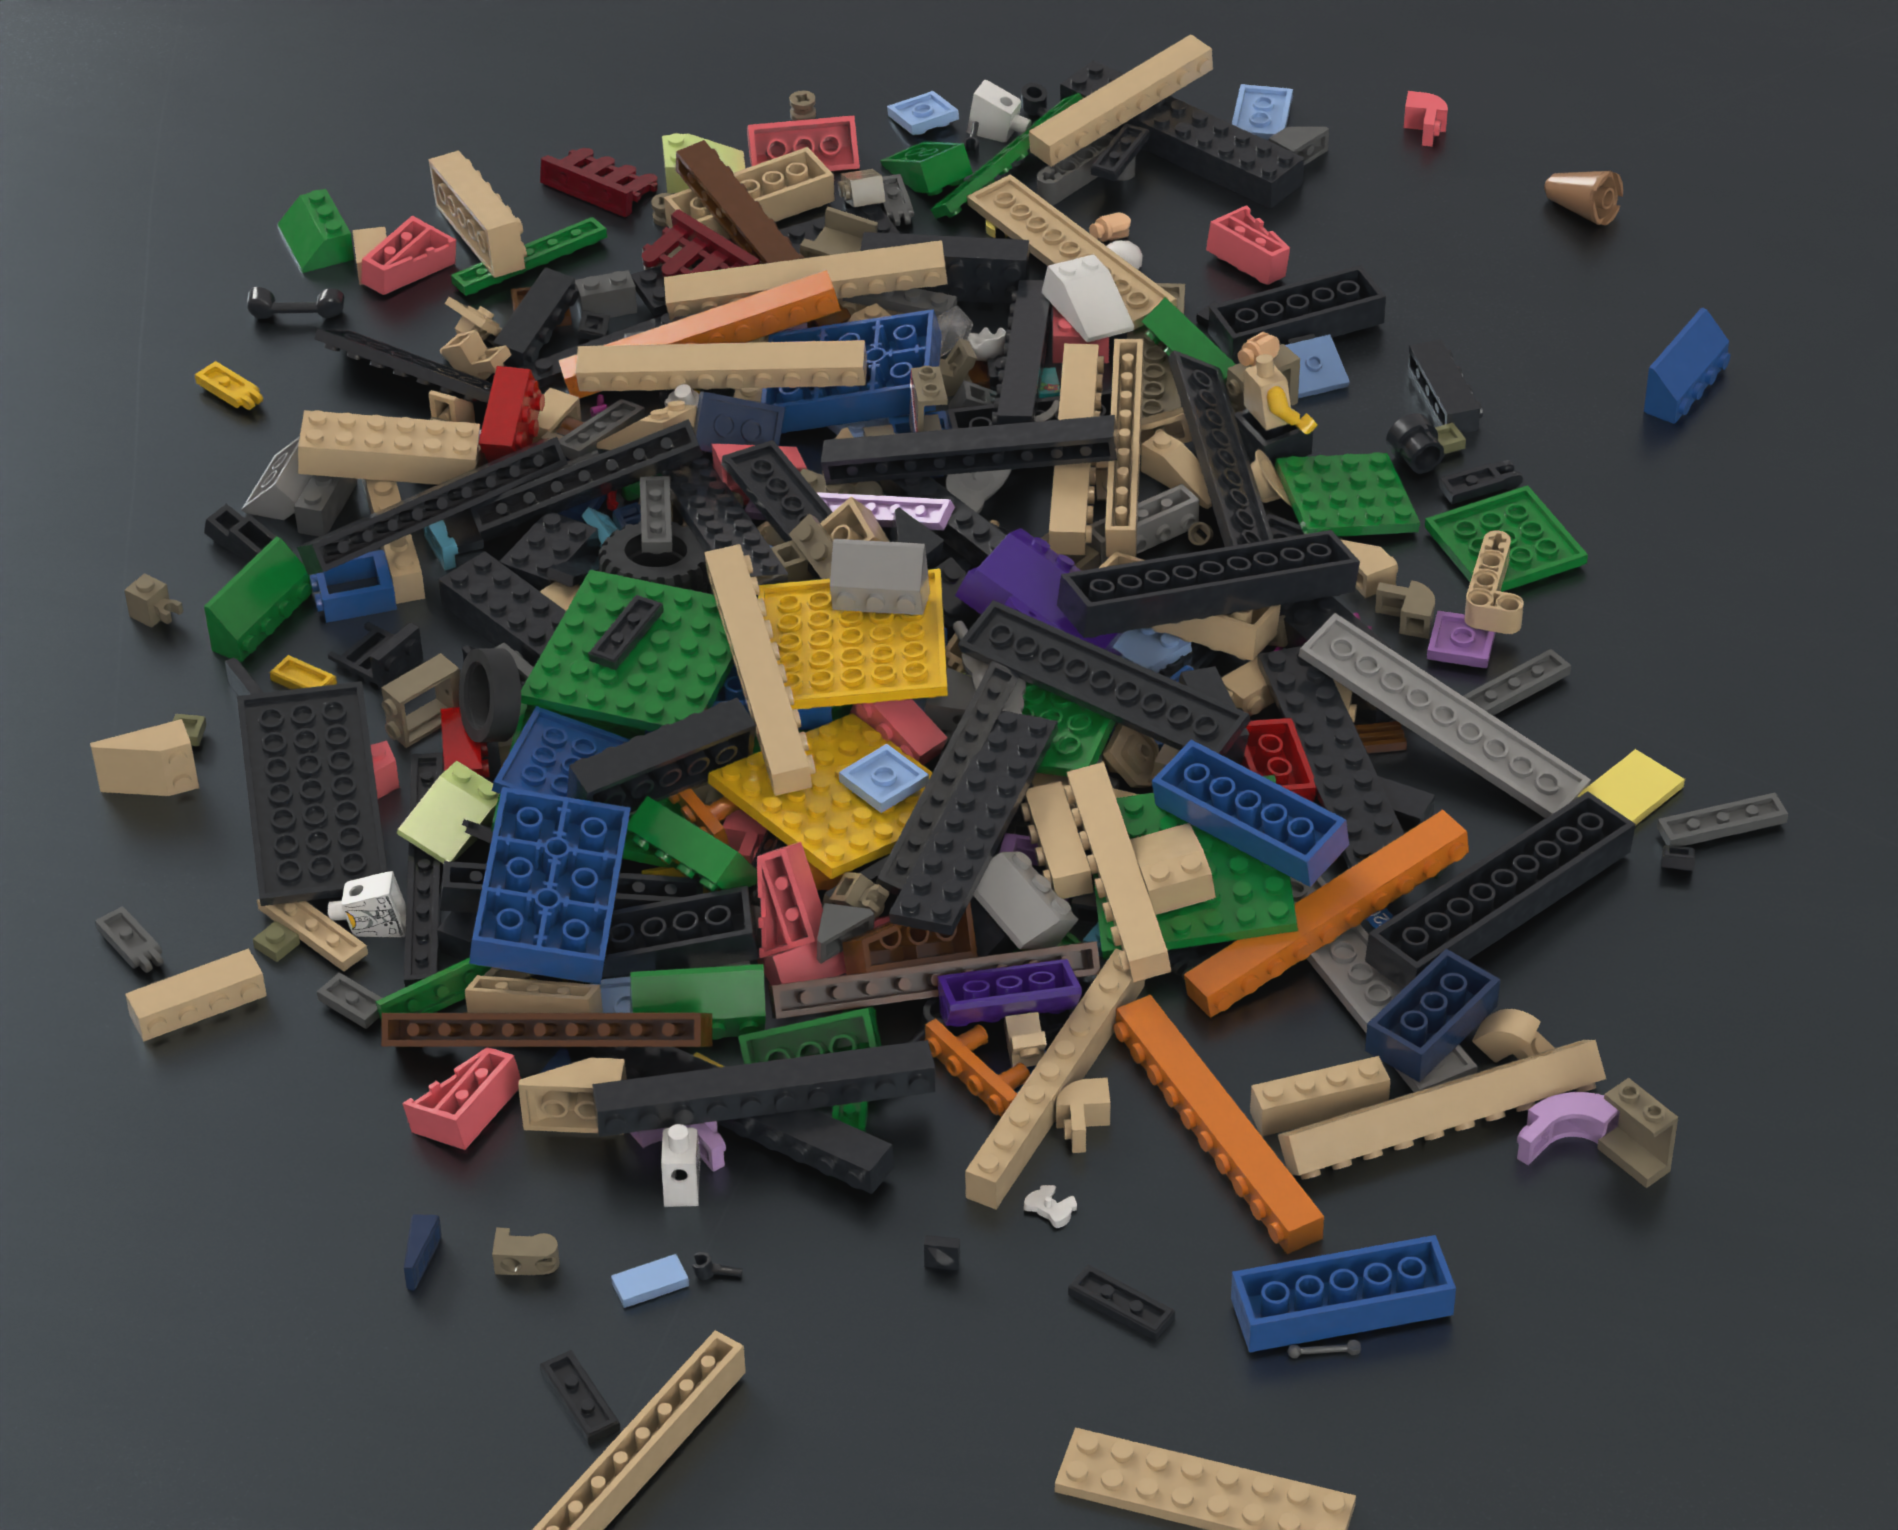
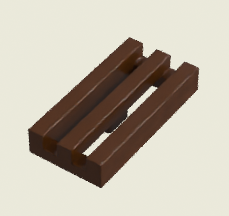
[1355,721,1407,754]

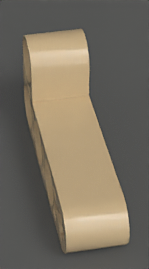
[1464,530,1524,634]

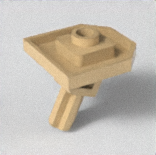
[440,297,502,361]
[1102,723,1159,788]

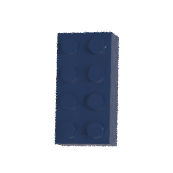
[1365,949,1500,1083]

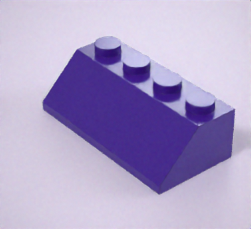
[938,959,1082,1027]

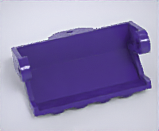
[955,528,1123,657]

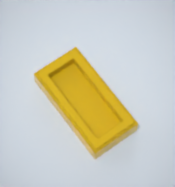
[269,655,337,690]

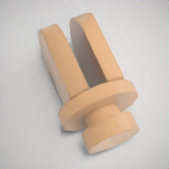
[1089,212,1131,242]
[1238,332,1280,366]

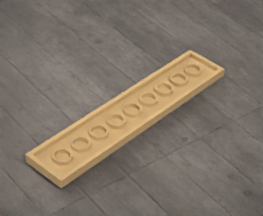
[967,174,1177,330]

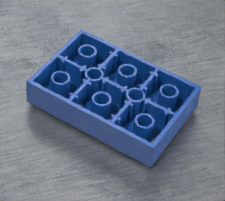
[761,309,942,433]
[469,787,630,985]

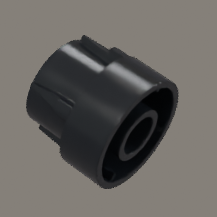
[1386,413,1445,475]

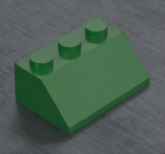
[277,188,354,273]

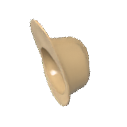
[1250,450,1292,507]

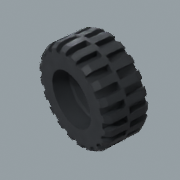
[599,522,712,594]

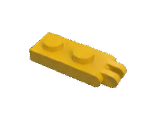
[194,361,263,410]

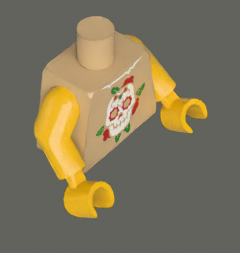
[1244,354,1318,434]

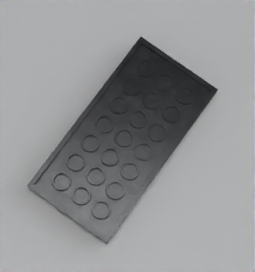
[237,681,387,906]

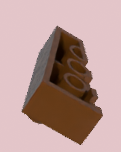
[842,902,978,975]

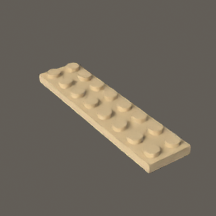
[1055,1427,1356,1530]

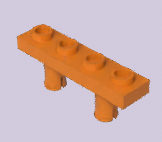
[668,788,740,846]
[925,1018,1030,1117]

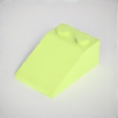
[662,133,746,193]
[397,761,499,864]

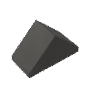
[817,903,874,964]

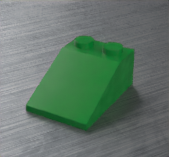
[880,141,973,196]

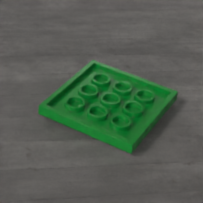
[1275,452,1420,536]
[1425,485,1588,592]
[1022,681,1116,777]

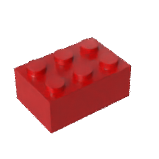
[478,366,545,463]
[1242,718,1317,802]

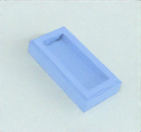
[611,1254,689,1308]

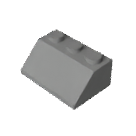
[241,436,312,520]
[830,539,930,615]
[973,851,1078,949]

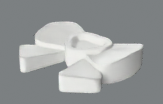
[1023,1185,1077,1228]

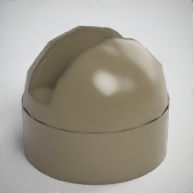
[1188,522,1214,546]

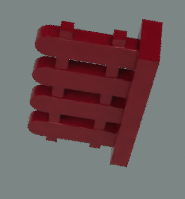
[540,148,658,217]
[641,209,760,277]

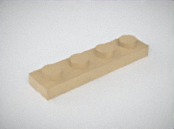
[257,899,368,971]

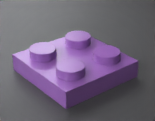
[1427,611,1496,668]

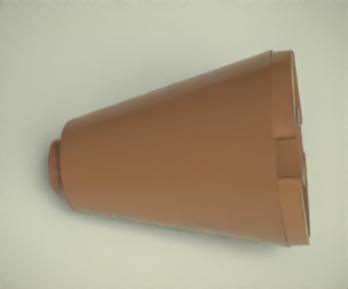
[1544,171,1623,225]

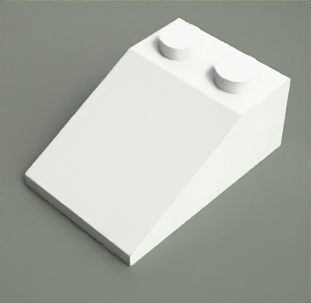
[1041,254,1134,343]

